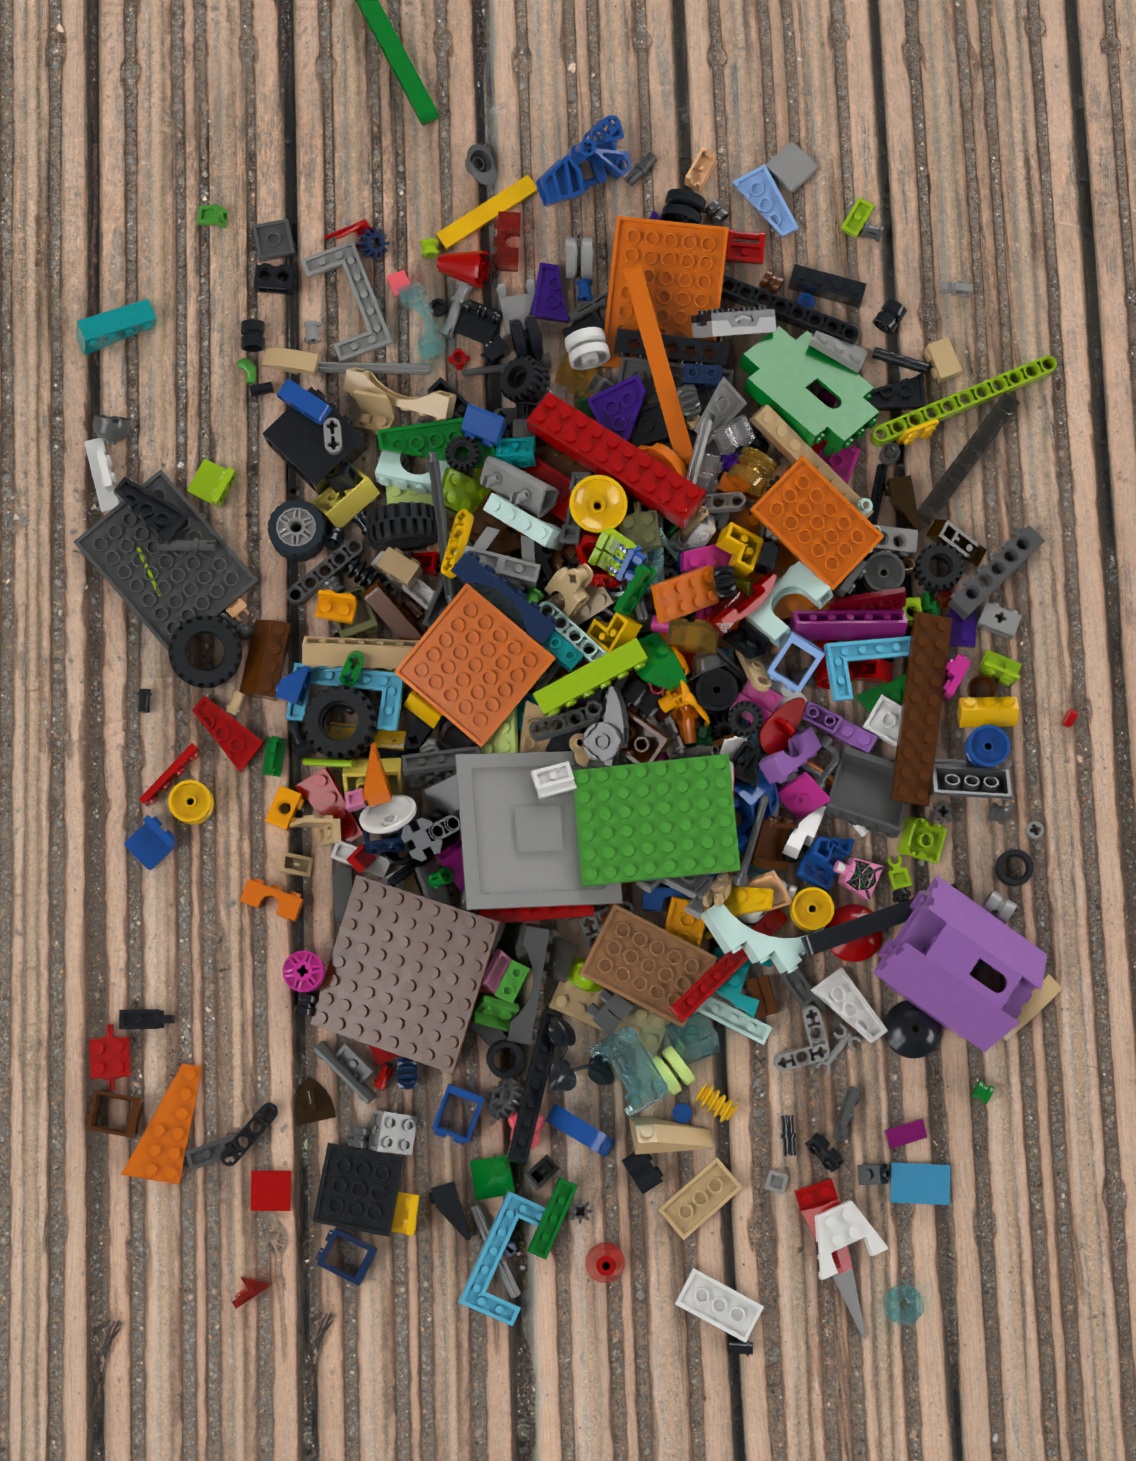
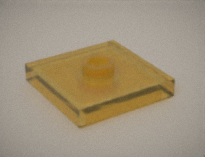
[552,352,600,398]

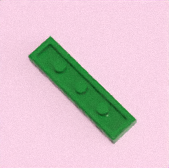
[527,1177,578,1260]

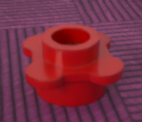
[448,348,470,370]

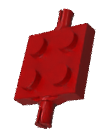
[89,1024,131,1092]

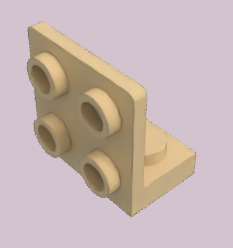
[353,390,398,435]
[290,815,341,847]

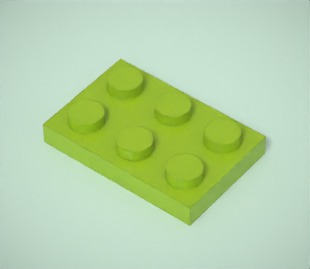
[441,467,491,514]

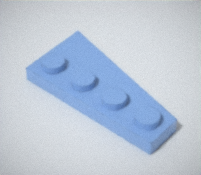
[732,164,799,238]

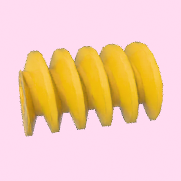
[694,1081,739,1123]

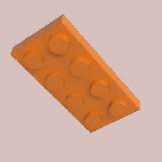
[650,565,720,623]

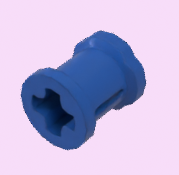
[576,279,594,302]

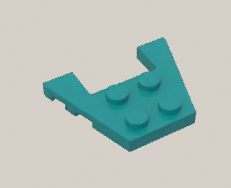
[713,947,773,1019]

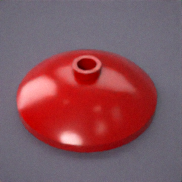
[825,904,883,962]

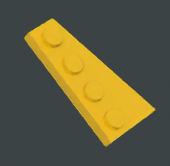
[710,886,774,917]

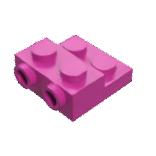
[942,654,971,702]
[730,679,784,725]

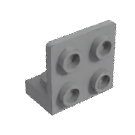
[367,1110,418,1156]

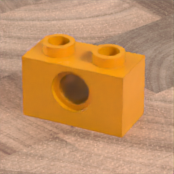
[265,785,304,831]

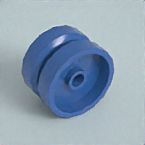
[963,725,1010,768]

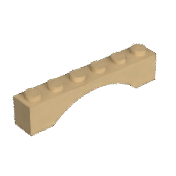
[343,367,457,421]

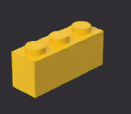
[957,696,1019,728]

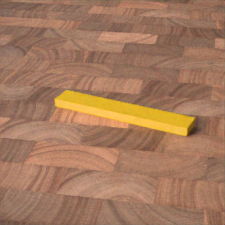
[436,175,538,251]

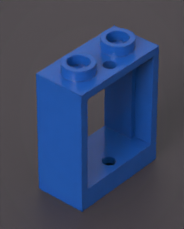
[432,1084,485,1145]

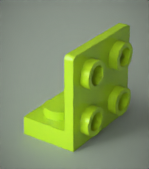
[187,459,238,508]
[977,649,1022,686]

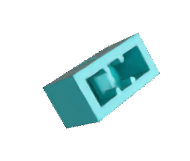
[542,631,585,672]

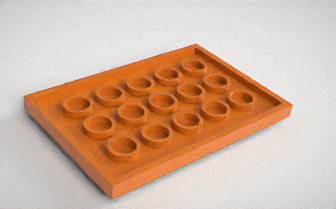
[749,455,884,591]

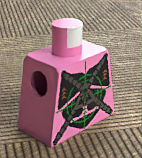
[833,858,883,900]

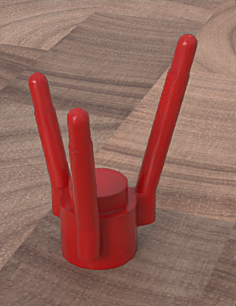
[324,219,371,249]

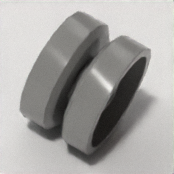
[566,237,594,279]

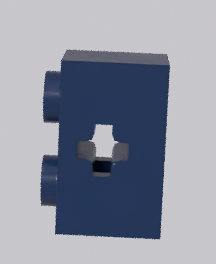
[683,364,723,389]

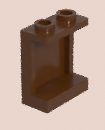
[750,815,799,870]

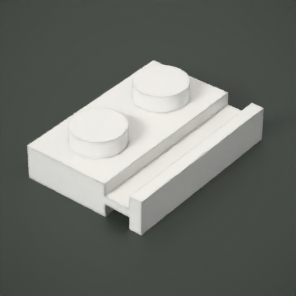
[531,761,577,799]

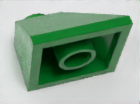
[469,1154,515,1201]

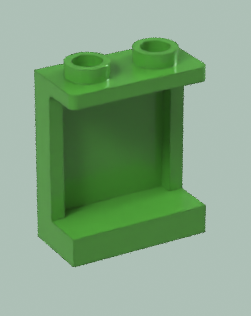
[494,960,530,1004]

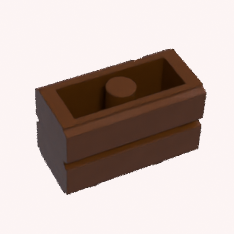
[743,975,779,1019]

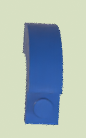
[545,1104,615,1157]

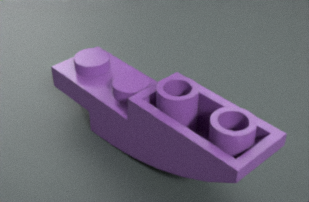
[802,701,878,754]

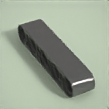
[287,538,364,606]

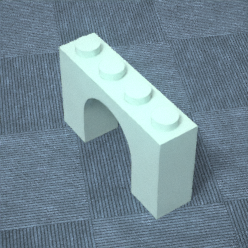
[375,451,450,494]
[483,493,565,551]
[746,561,833,648]

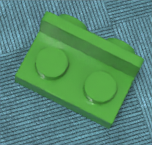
[473,995,519,1031]

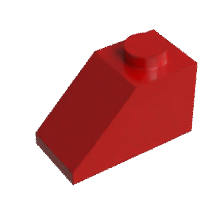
[849,659,894,683]

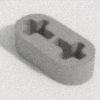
[323,418,343,455]

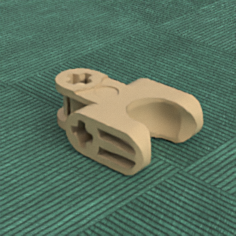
[544,564,593,618]

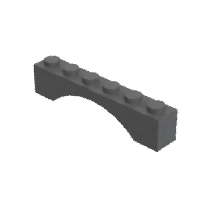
[508,923,553,1045]

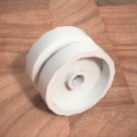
[564,327,610,370]

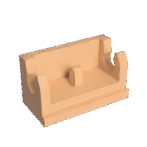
[684,146,718,193]

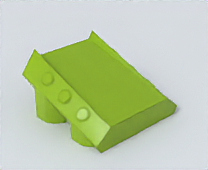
[896,816,947,864]

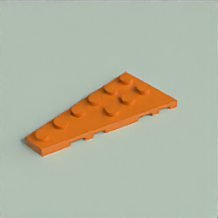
[121,1063,203,1185]

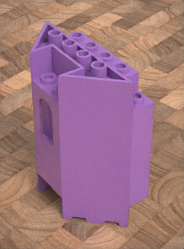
[873,875,1047,1052]

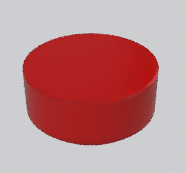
[1061,708,1078,728]

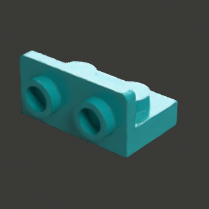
[495,437,536,468]

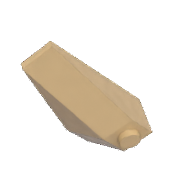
[629,1116,713,1155]

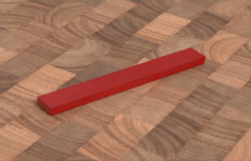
[668,908,788,1023]

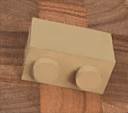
[924,337,962,384]
[376,547,423,590]

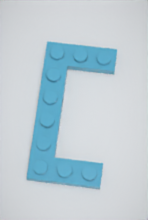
[823,636,911,702]
[286,663,405,732]
[458,1191,546,1326]

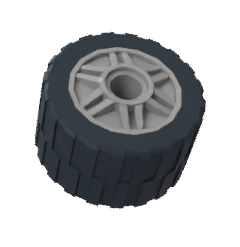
[267,499,327,562]

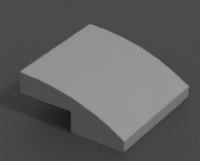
[765,142,818,193]

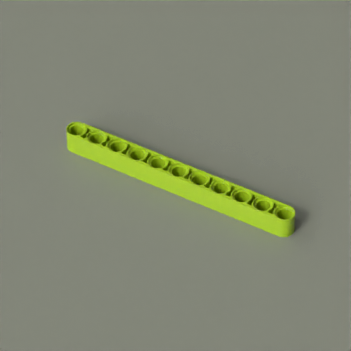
[870,355,1057,447]

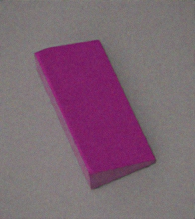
[884,1118,927,1149]

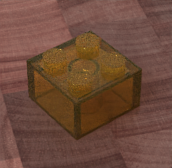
[666,618,719,654]

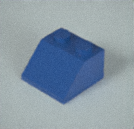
[461,403,506,448]

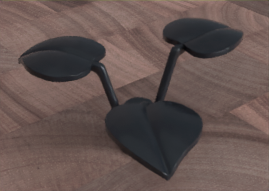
[548,1016,615,1091]

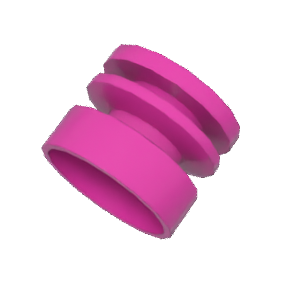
[282,951,326,993]

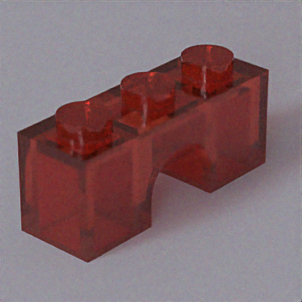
[492,211,521,272]

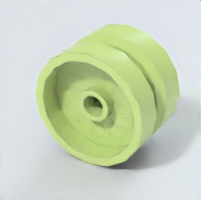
[648,1045,696,1096]

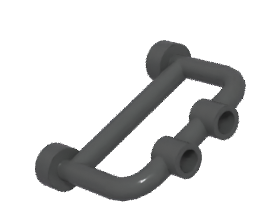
[762,724,840,790]

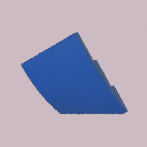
[795,837,855,892]

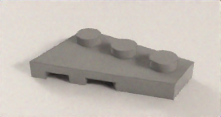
[809,331,868,373]

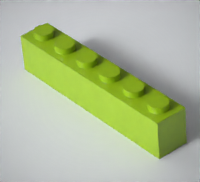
[533,638,648,717]

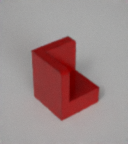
[346,843,377,875]

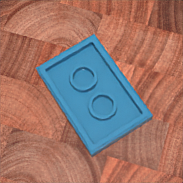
[890,1162,951,1205]

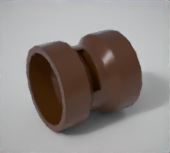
[759,269,785,295]

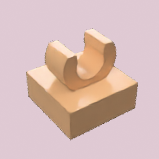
[225,597,249,621]

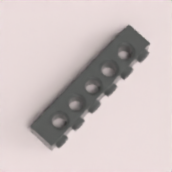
[948,525,1045,620]

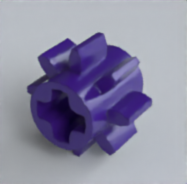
[720,452,745,475]

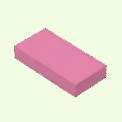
[481,949,512,994]

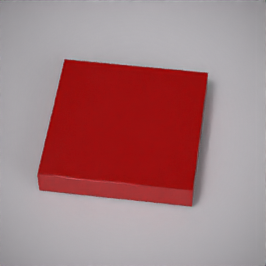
[250,1171,292,1211]

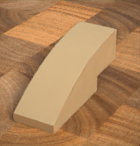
[261,347,320,377]

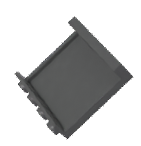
[824,746,907,838]

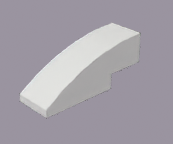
[782,806,825,859]

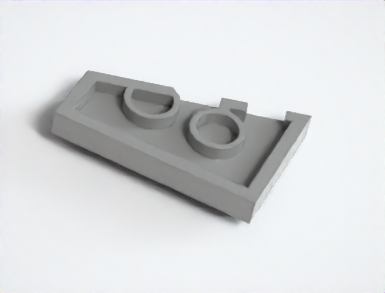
[694,377,747,444]

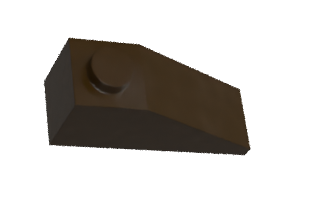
[884,475,921,534]
[926,519,987,566]

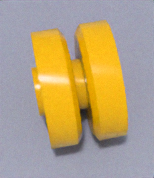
[168,780,215,825]
[789,887,834,932]

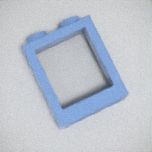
[767,631,825,693]

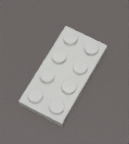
[675,1268,764,1343]

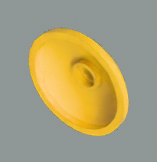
[569,475,627,533]

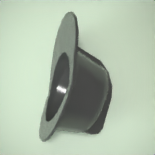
[465,144,497,185]
[687,648,727,681]

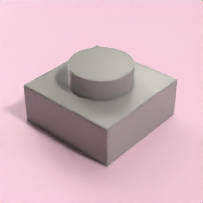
[764,1169,789,1194]

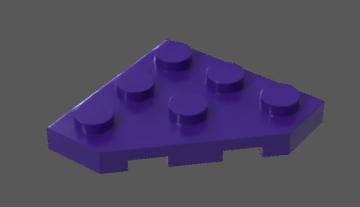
[587,374,647,441]

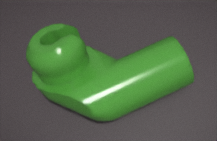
[237,358,256,385]

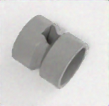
[982,890,1017,924]

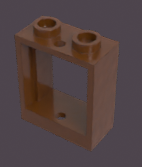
[85,1090,144,1138]

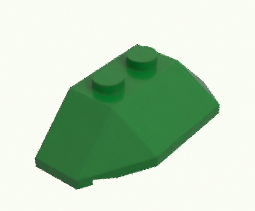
[634,632,687,691]

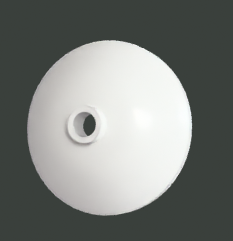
[359,795,417,834]

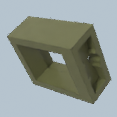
[335,586,380,638]

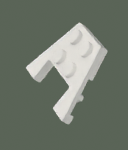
[815,1200,888,1280]

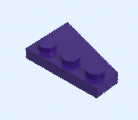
[532,262,568,323]
[947,590,977,648]

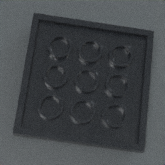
[313,1143,405,1237]

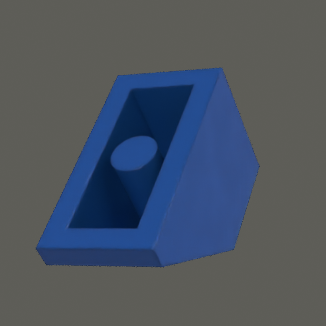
[275,666,314,706]

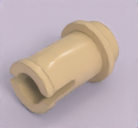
[225,691,245,717]

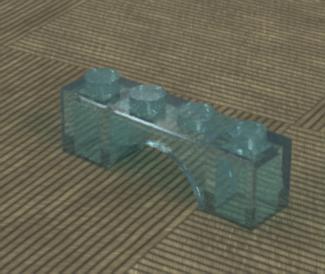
[397,281,447,362]

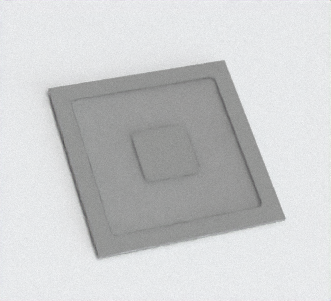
[455,751,623,910]

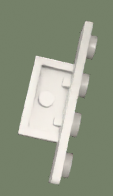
[84,438,119,513]

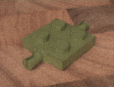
[619,501,662,564]

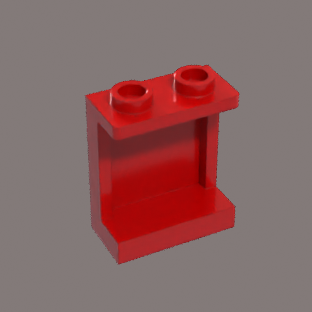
[575,535,626,589]

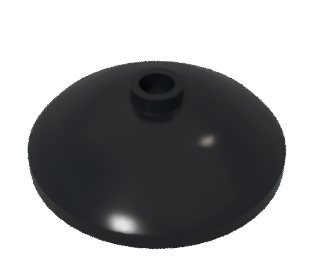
[884,1000,942,1059]

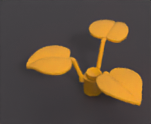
[657,645,710,726]

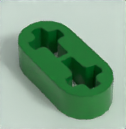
[339,651,365,687]

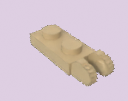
[702,873,736,907]

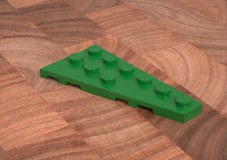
[377,417,495,468]

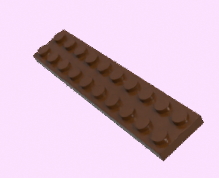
[890,611,952,807]

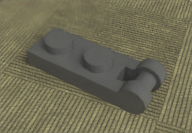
[779,968,827,1020]
[185,1133,243,1171]

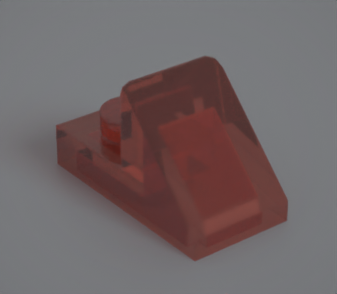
[232,1276,272,1309]

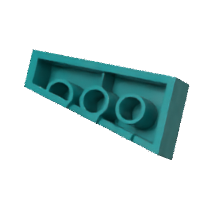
[76,299,157,356]

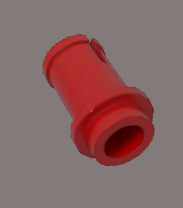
[373,1065,394,1091]

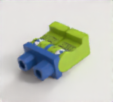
[588,527,648,581]

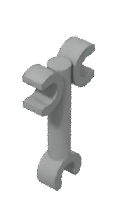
[815,1024,862,1075]

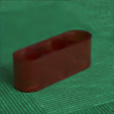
[702,587,749,639]

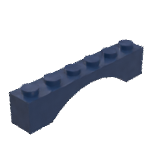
[451,551,558,644]

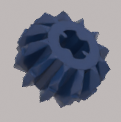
[357,227,390,260]
[397,1057,418,1090]

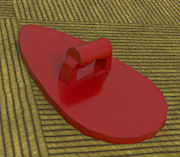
[758,697,805,755]

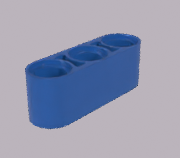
[276,379,332,425]

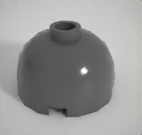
[93,415,131,445]

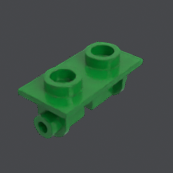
[262,736,287,777]

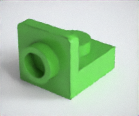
[197,204,228,229]

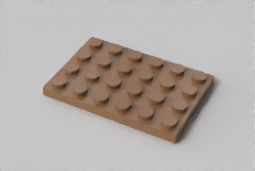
[578,904,718,1028]

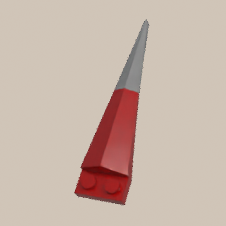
[793,1178,866,1339]

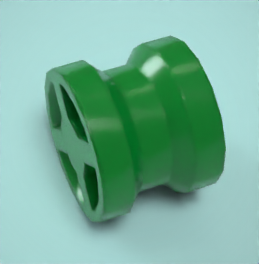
[971,1080,994,1104]

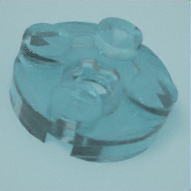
[883,1284,924,1326]

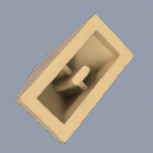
[278,852,313,877]

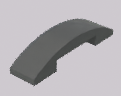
[559,472,592,545]

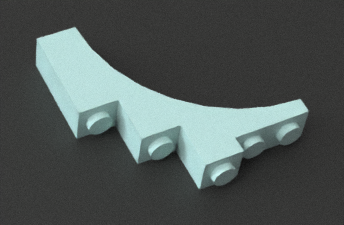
[701,904,824,974]

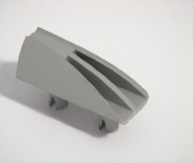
[480,456,560,518]

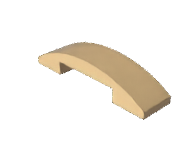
[1002,974,1062,1041]

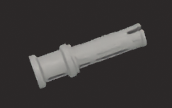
[440,281,473,339]

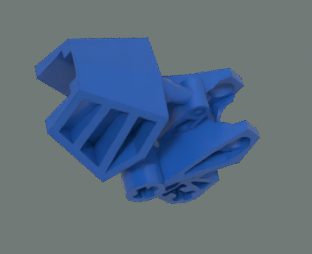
[535,115,632,207]
[707,769,779,877]

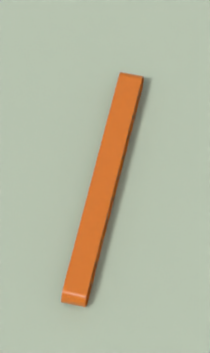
[623,265,693,465]

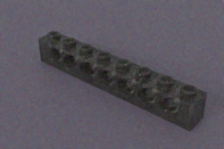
[917,392,1020,526]

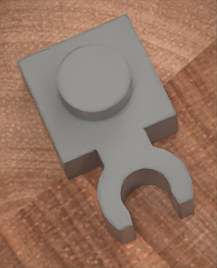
[939,281,973,298]

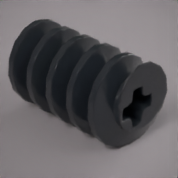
[343,556,385,589]

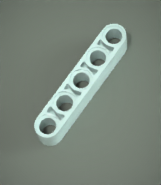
[540,601,607,663]

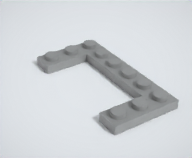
[301,241,393,362]

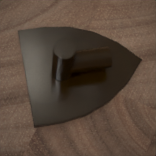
[295,1077,336,1125]

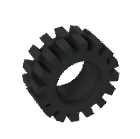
[445,436,480,473]
[728,701,764,737]

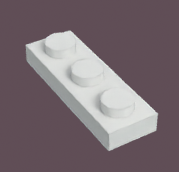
[330,841,391,878]

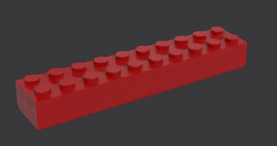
[526,392,706,530]

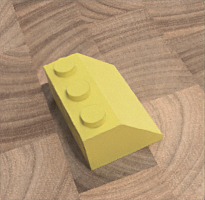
[311,466,380,529]
[342,758,403,804]

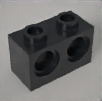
[254,263,295,295]

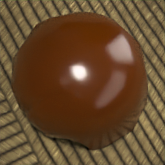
[550,553,569,575]
[967,675,997,697]

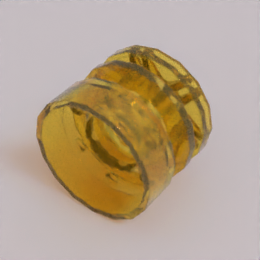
[727,446,778,496]

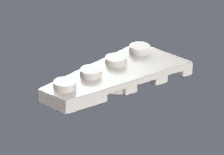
[811,967,888,1043]

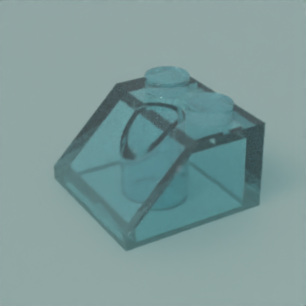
[665,1012,720,1065]

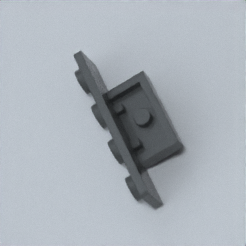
[313,1041,377,1104]

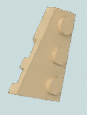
[518,700,559,753]

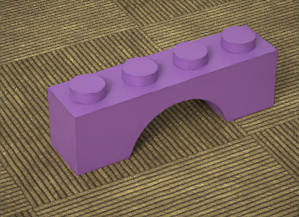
[759,727,822,784]

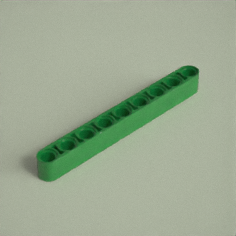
[355,0,439,126]

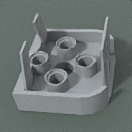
[463,527,541,596]

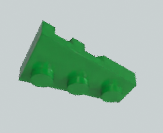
[854,674,906,714]

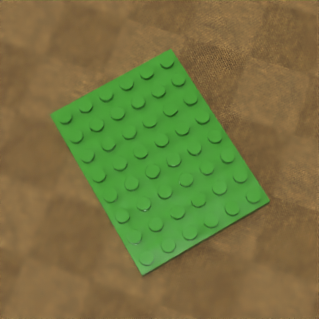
[573,754,741,887]

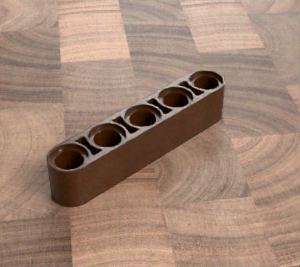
[362,580,425,640]

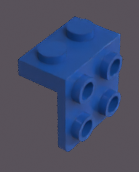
[125,815,178,870]

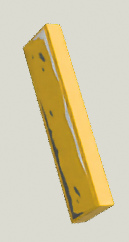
[328,722,407,750]

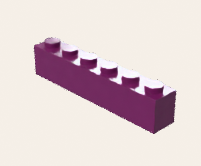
[789,610,908,641]

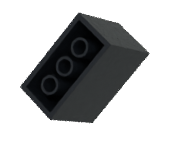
[262,387,367,495]

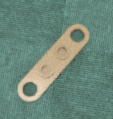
[734,648,772,693]

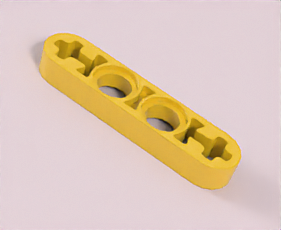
[441,509,474,579]

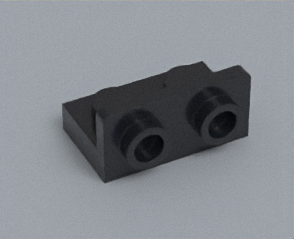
[723,619,769,660]

